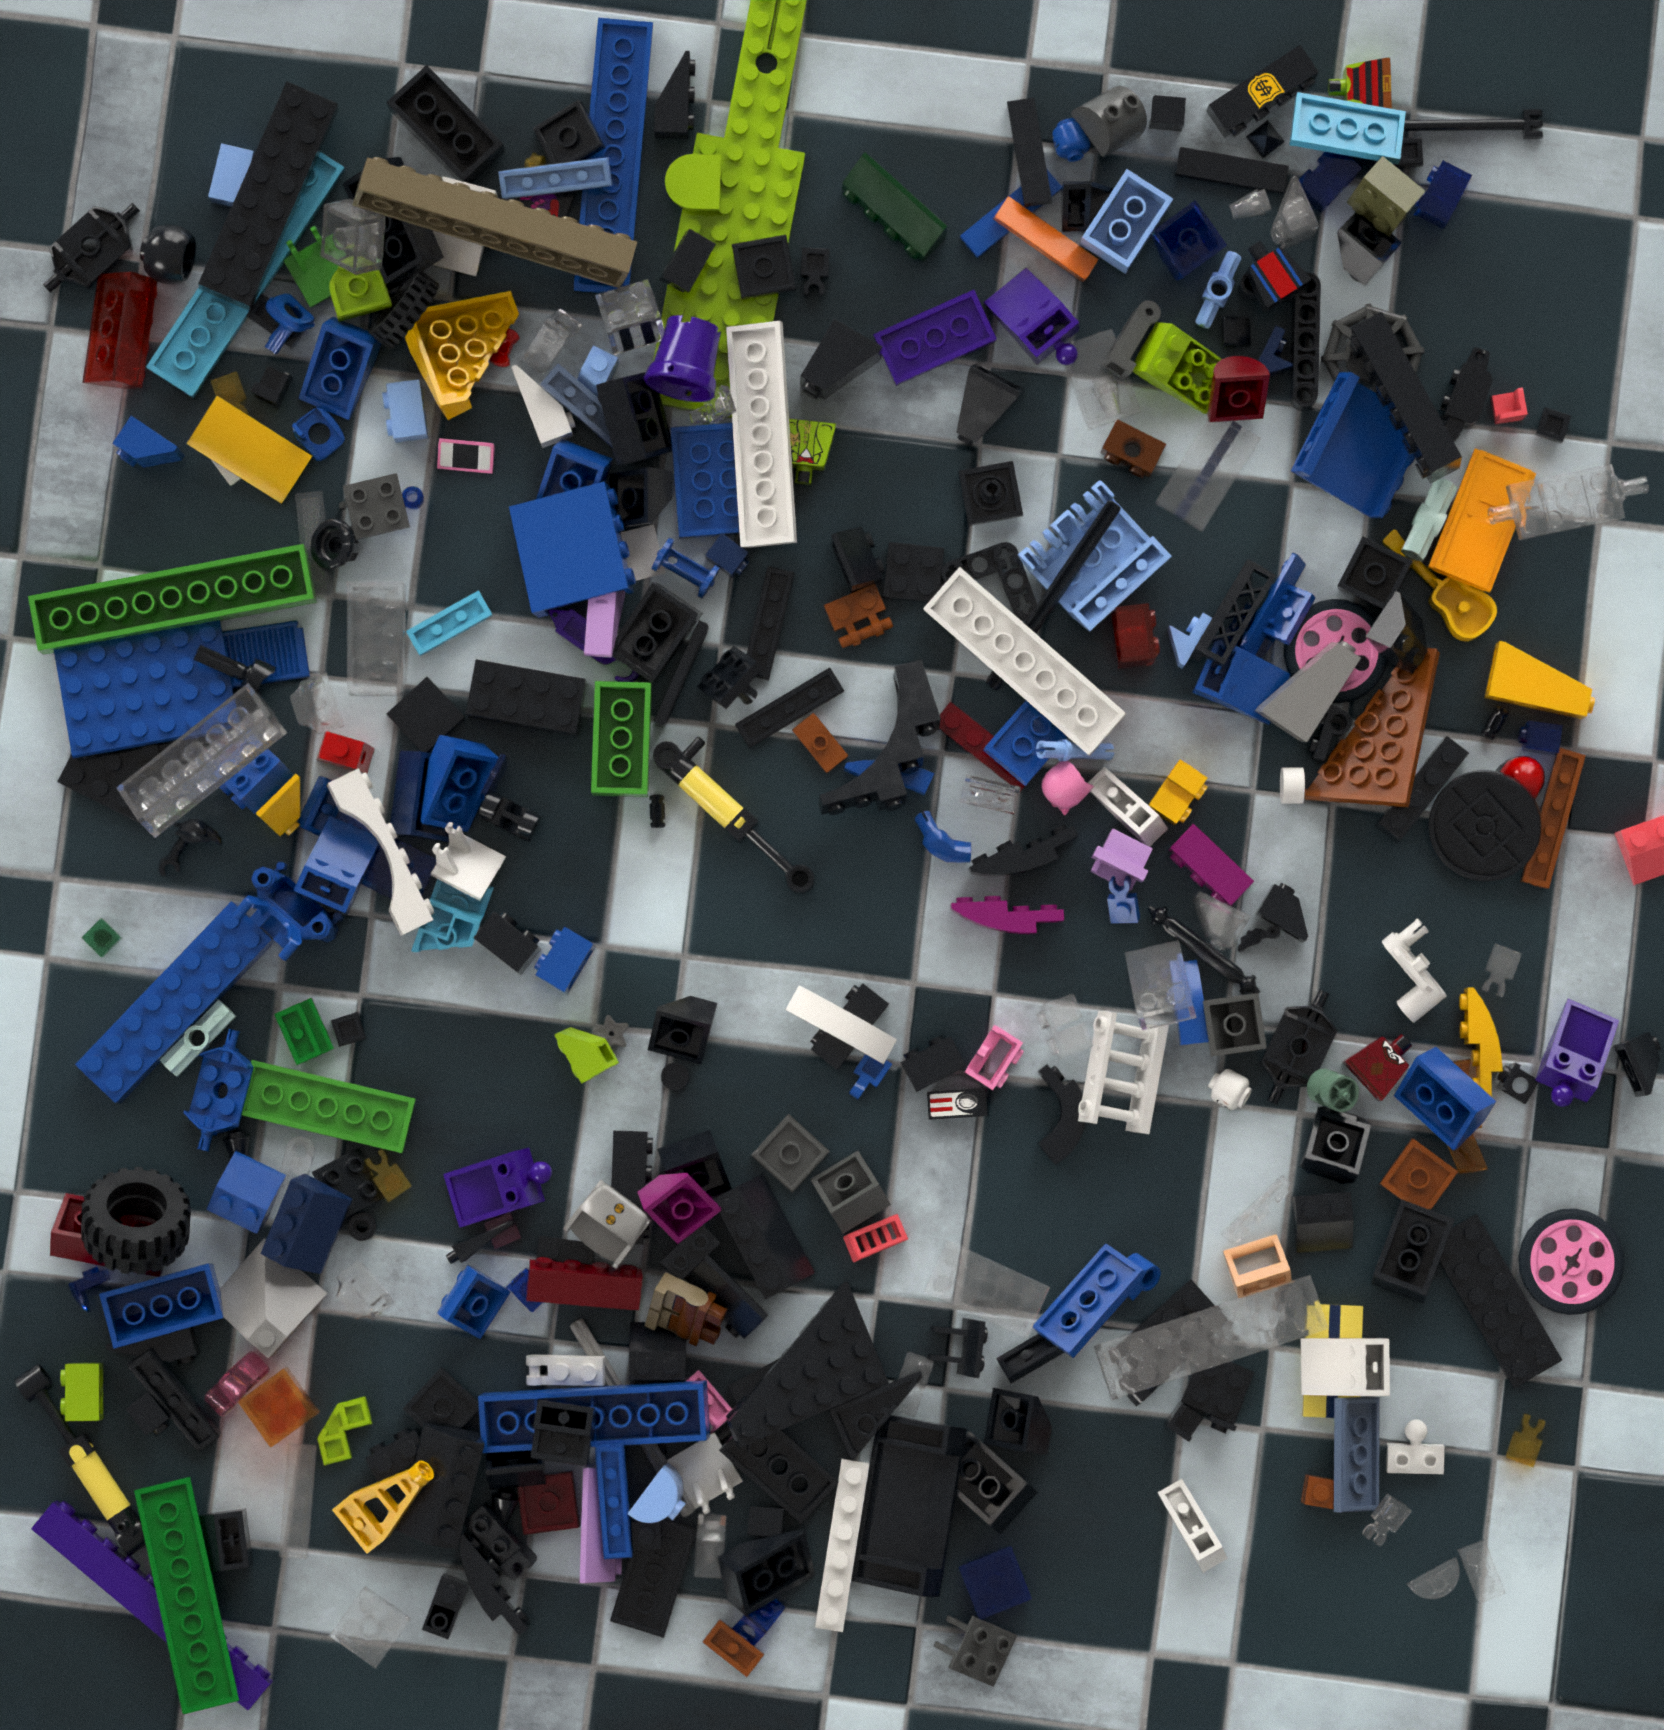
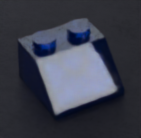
[1150,200,1227,281]

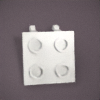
[431,822,506,901]
[667,1432,743,1515]

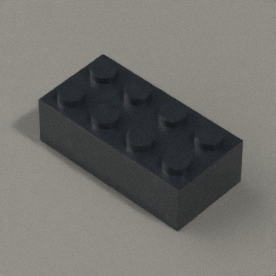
[386,65,505,184]
[342,157,444,284]
[465,659,587,737]

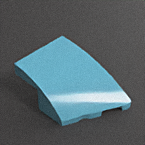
[411,879,494,953]

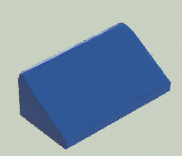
[297,776,339,836]

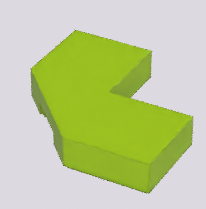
[317,1396,373,1466]

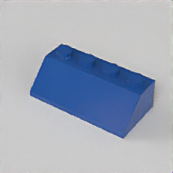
[99,1263,224,1349]

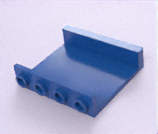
[1291,372,1415,518]
[509,482,636,618]

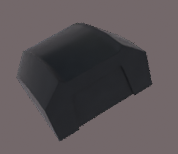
[1300,1107,1371,1184]

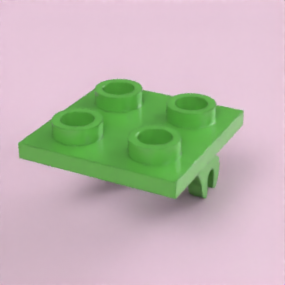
[284,226,346,308]

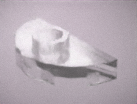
[1406,1557,1460,1599]

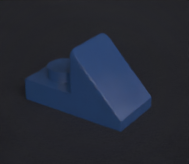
[1258,326,1293,377]

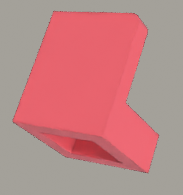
[1490,388,1528,425]

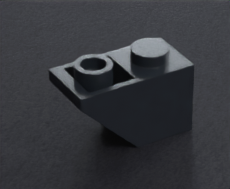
[422,1573,470,1639]

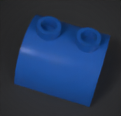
[437,1265,511,1339]

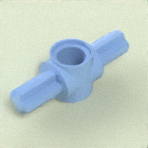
[1195,251,1241,329]

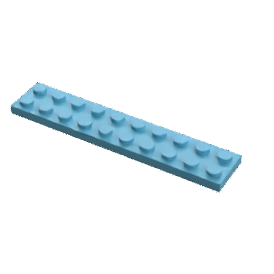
[146,152,345,399]

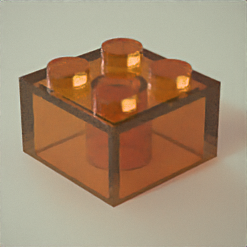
[238,1367,320,1448]

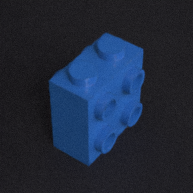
[212,733,294,814]

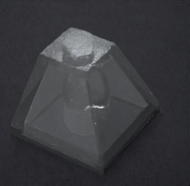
[1192,892,1250,951]

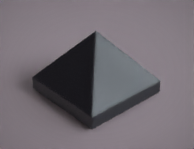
[1246,120,1285,159]

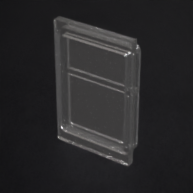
[1065,329,1141,430]

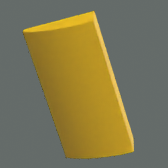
[186,396,312,504]

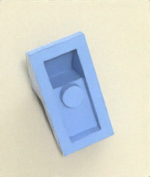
[1167,613,1212,669]

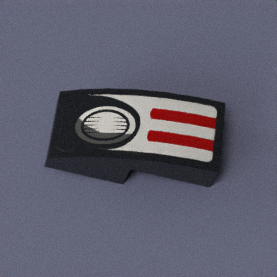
[927,1088,989,1120]

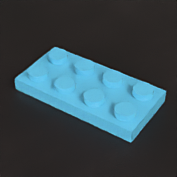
[1289,92,1406,165]

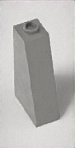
[1255,641,1361,742]

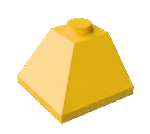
[256,773,301,836]

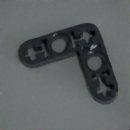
[941,542,1037,620]

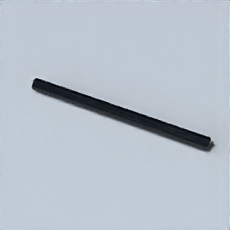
[986,500,1121,690]

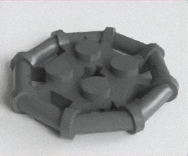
[1321,303,1425,392]

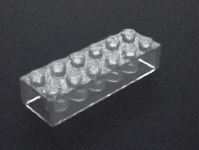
[117,683,287,838]

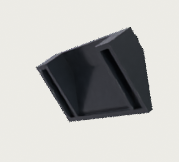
[851,1415,967,1597]

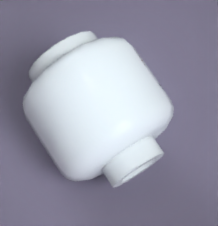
[1208,1069,1252,1110]

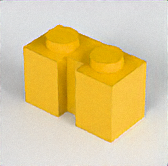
[1148,759,1208,826]

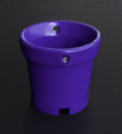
[644,315,721,402]

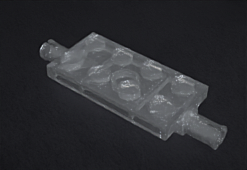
[1488,464,1649,540]

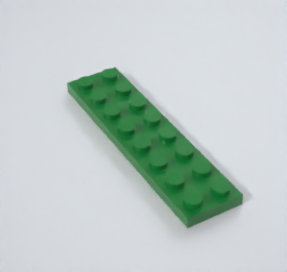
[134,1477,239,1715]

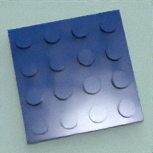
[670,423,740,539]

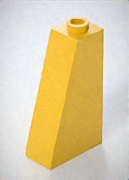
[1484,641,1595,719]

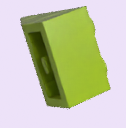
[1132,322,1222,414]

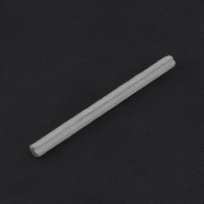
[570,1318,695,1517]

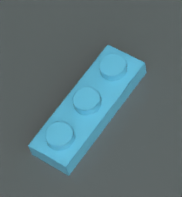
[406,590,493,656]

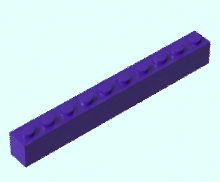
[31,1500,273,1711]

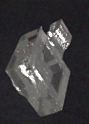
[689,385,736,425]

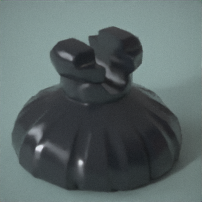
[311,518,359,570]

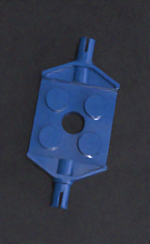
[183,1029,254,1152]

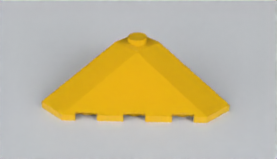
[405,291,519,408]

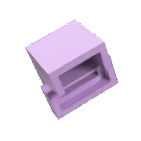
[1090,829,1153,892]

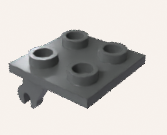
[339,473,410,540]
[934,1615,1017,1687]

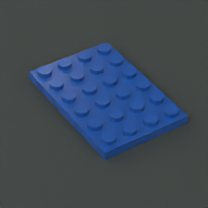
[54,620,240,758]

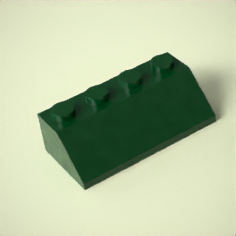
[842,152,948,262]

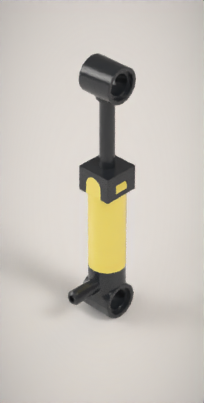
[653,737,814,894]
[14,1363,146,1556]

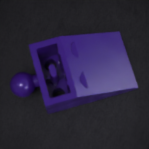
[984,268,1079,365]
[1535,998,1619,1107]
[443,1147,552,1228]

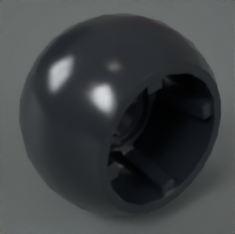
[140,224,196,285]

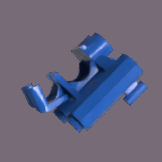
[232,862,344,961]

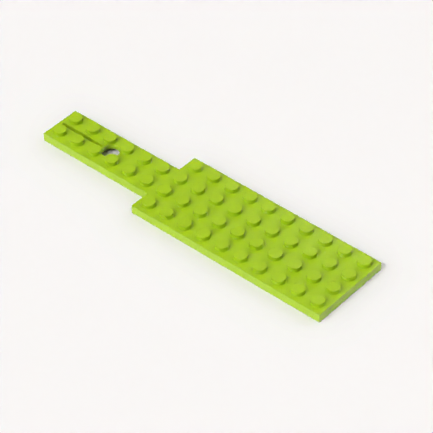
[653,0,807,419]

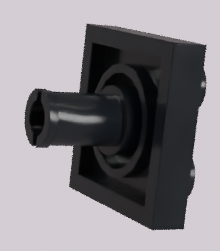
[958,461,1023,526]
[697,646,763,709]

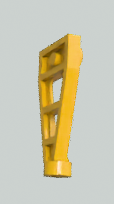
[332,1460,434,1554]

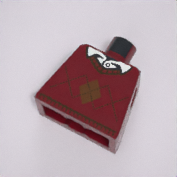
[1342,1034,1412,1101]

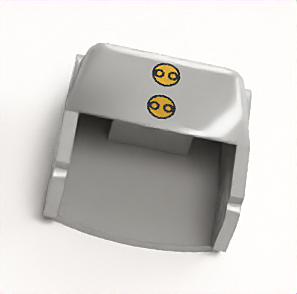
[563,1180,653,1269]

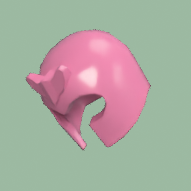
[1041,761,1095,815]

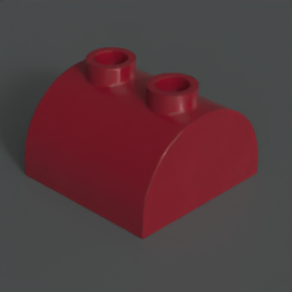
[1207,356,1270,422]

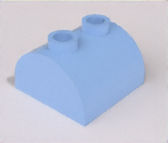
[628,1463,686,1523]

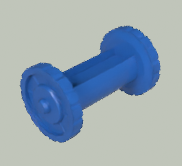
[651,537,721,599]

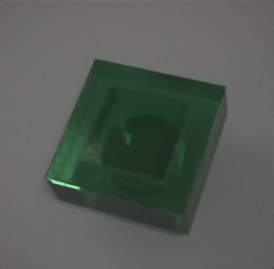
[81,918,122,958]

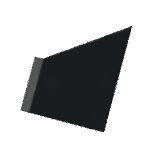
[1061,181,1113,232]

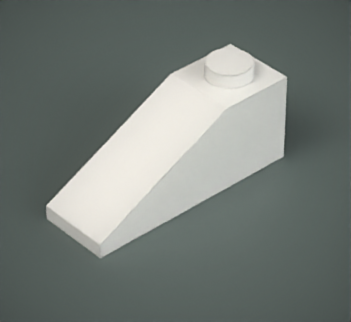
[511,365,576,448]
[1088,767,1168,847]
[1158,1479,1228,1573]

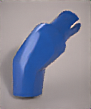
[914,811,971,863]

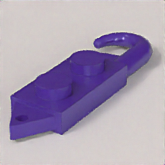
[548,609,639,682]

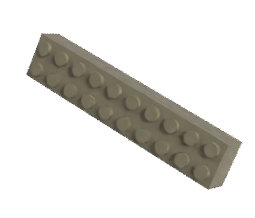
[352,157,637,288]

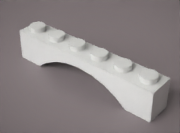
[327,768,435,936]

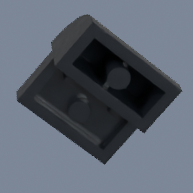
[530,1400,596,1467]

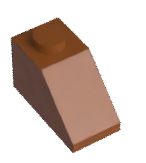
[1301,1474,1334,1509]

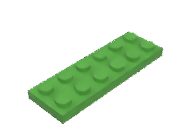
[242,1060,416,1153]

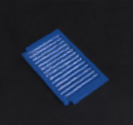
[222,620,310,689]

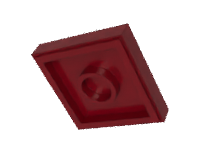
[517,1471,580,1535]

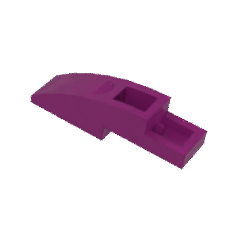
[950,896,1064,934]

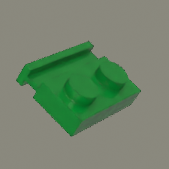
[274,998,335,1066]

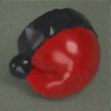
[1496,756,1545,799]

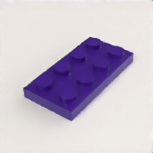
[873,290,997,386]

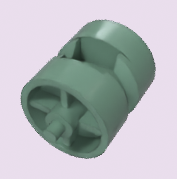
[1307,1068,1359,1112]

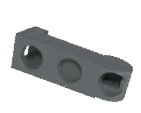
[1101,300,1161,380]

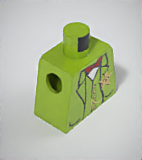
[789,419,836,485]

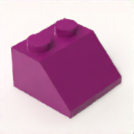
[638,1173,721,1244]

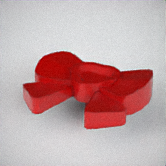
[489,328,520,367]

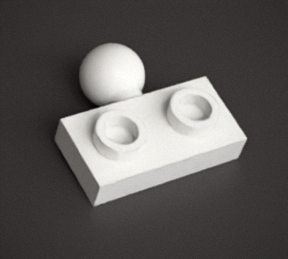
[1386,1419,1445,1474]

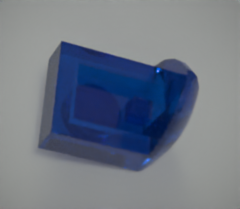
[68,1267,111,1312]

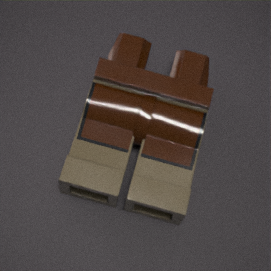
[645,1272,727,1346]

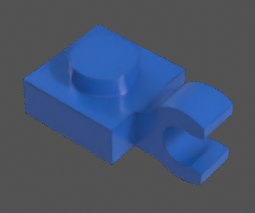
[849,1054,892,1100]

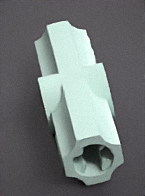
[1401,479,1457,562]
[160,999,237,1077]

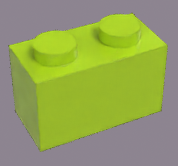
[60,1363,104,1421]

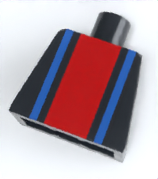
[1246,241,1311,313]

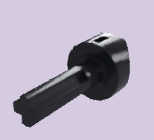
[193,645,276,701]

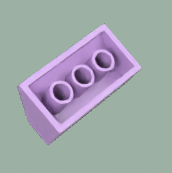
[580,1465,622,1583]

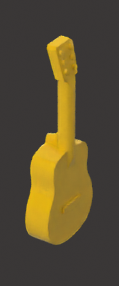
[1382,529,1497,641]

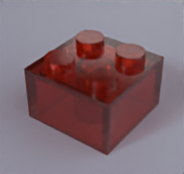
[1111,603,1160,669]

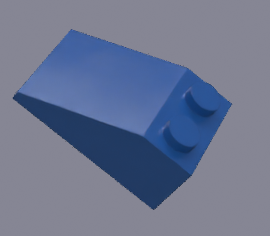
[298,317,381,420]
[536,439,613,499]
[420,735,500,832]

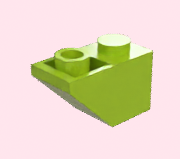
[554,1027,619,1083]

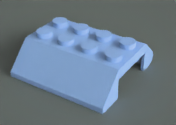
[1018,480,1172,632]

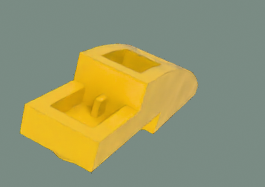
[1459,987,1503,1097]

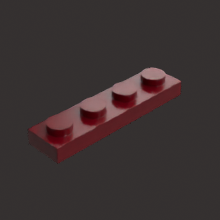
[939,702,1025,793]

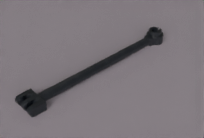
[1404,109,1543,139]

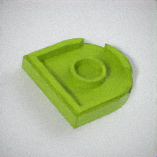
[665,154,721,211]
[329,259,392,322]

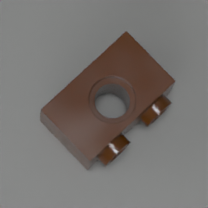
[1100,419,1166,478]

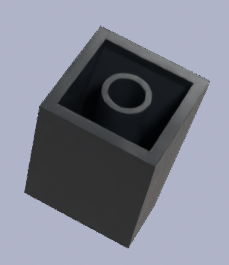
[800,319,882,400]

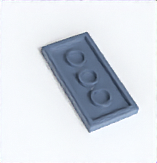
[1334,1397,1380,1513]

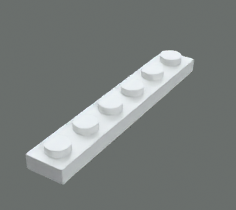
[815,1459,869,1632]

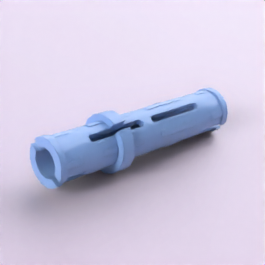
[1036,739,1114,761]

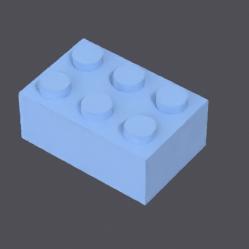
[1080,169,1173,274]

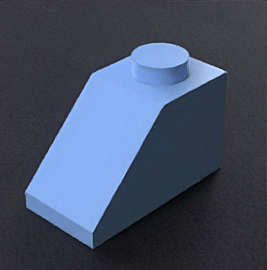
[577,345,619,397]

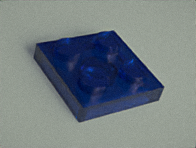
[958,1545,1032,1619]

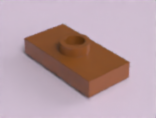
[792,713,848,774]

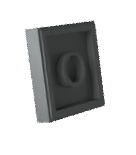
[751,1114,830,1193]

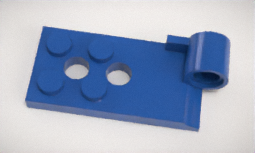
[1032,1243,1161,1358]

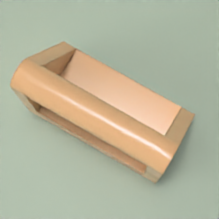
[1223,1234,1292,1299]

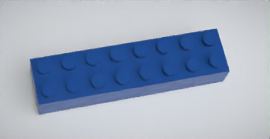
[75,901,275,1104]
[478,1380,711,1453]

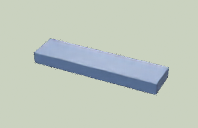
[498,157,612,199]

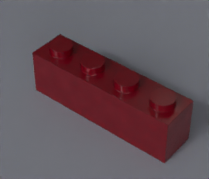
[526,1257,643,1311]

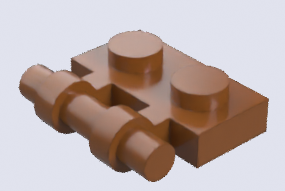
[824,584,893,649]

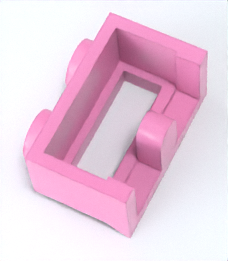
[964,1025,1024,1090]

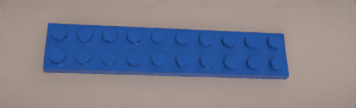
[573,17,653,296]

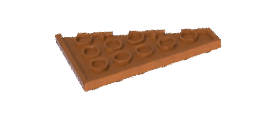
[1304,648,1440,807]

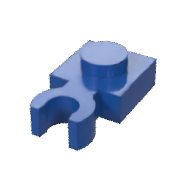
[1107,876,1140,924]

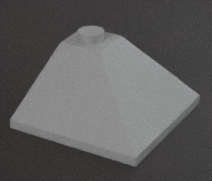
[220,1238,328,1358]

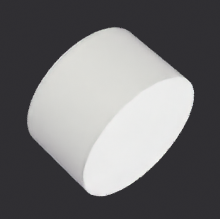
[1280,767,1305,804]

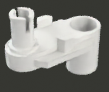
[1382,918,1447,1023]

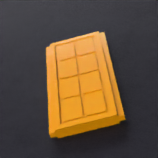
[1428,448,1536,593]

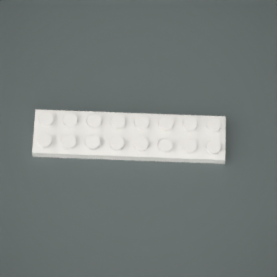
[726,321,797,548]
[923,567,1127,756]

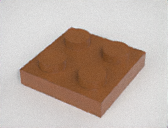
[1379,1138,1458,1210]

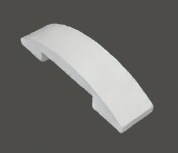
[786,985,897,1064]

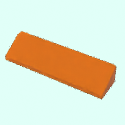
[993,196,1099,282]

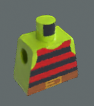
[1328,57,1392,109]

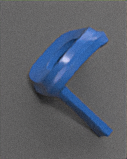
[265,293,315,354]
[292,407,345,461]

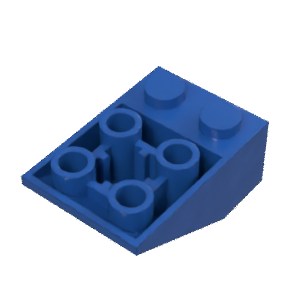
[1192,640,1290,725]
[294,816,379,915]

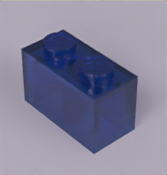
[1297,152,1362,213]
[1414,160,1472,229]

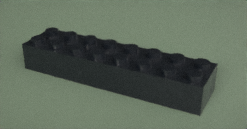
[198,81,338,311]

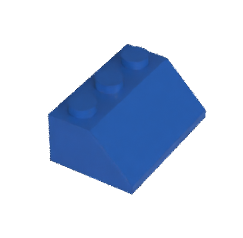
[1394,1047,1496,1151]

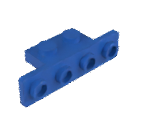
[1240,553,1316,655]

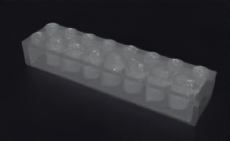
[1094,1275,1329,1400]

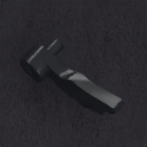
[1238,926,1280,952]

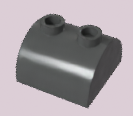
[1071,86,1147,157]

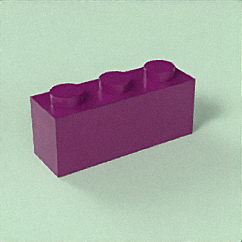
[1168,824,1254,907]

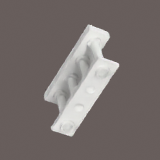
[1078,1011,1169,1134]

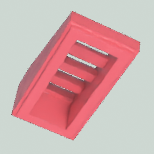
[843,1214,908,1262]

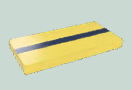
[1302,1304,1363,1418]

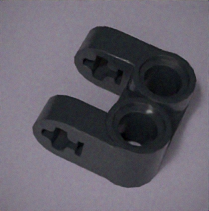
[479,791,542,842]

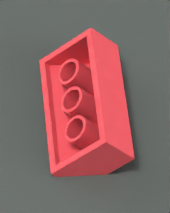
[1614,815,1664,885]

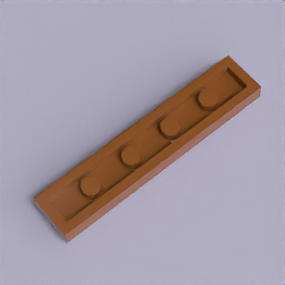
[1520,748,1586,889]

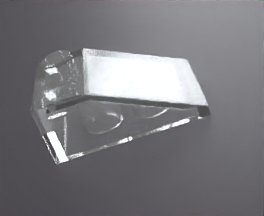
[1125,940,1197,1031]

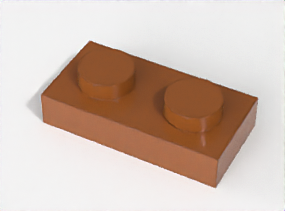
[702,1619,764,1677]

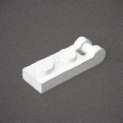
[526,1355,605,1386]

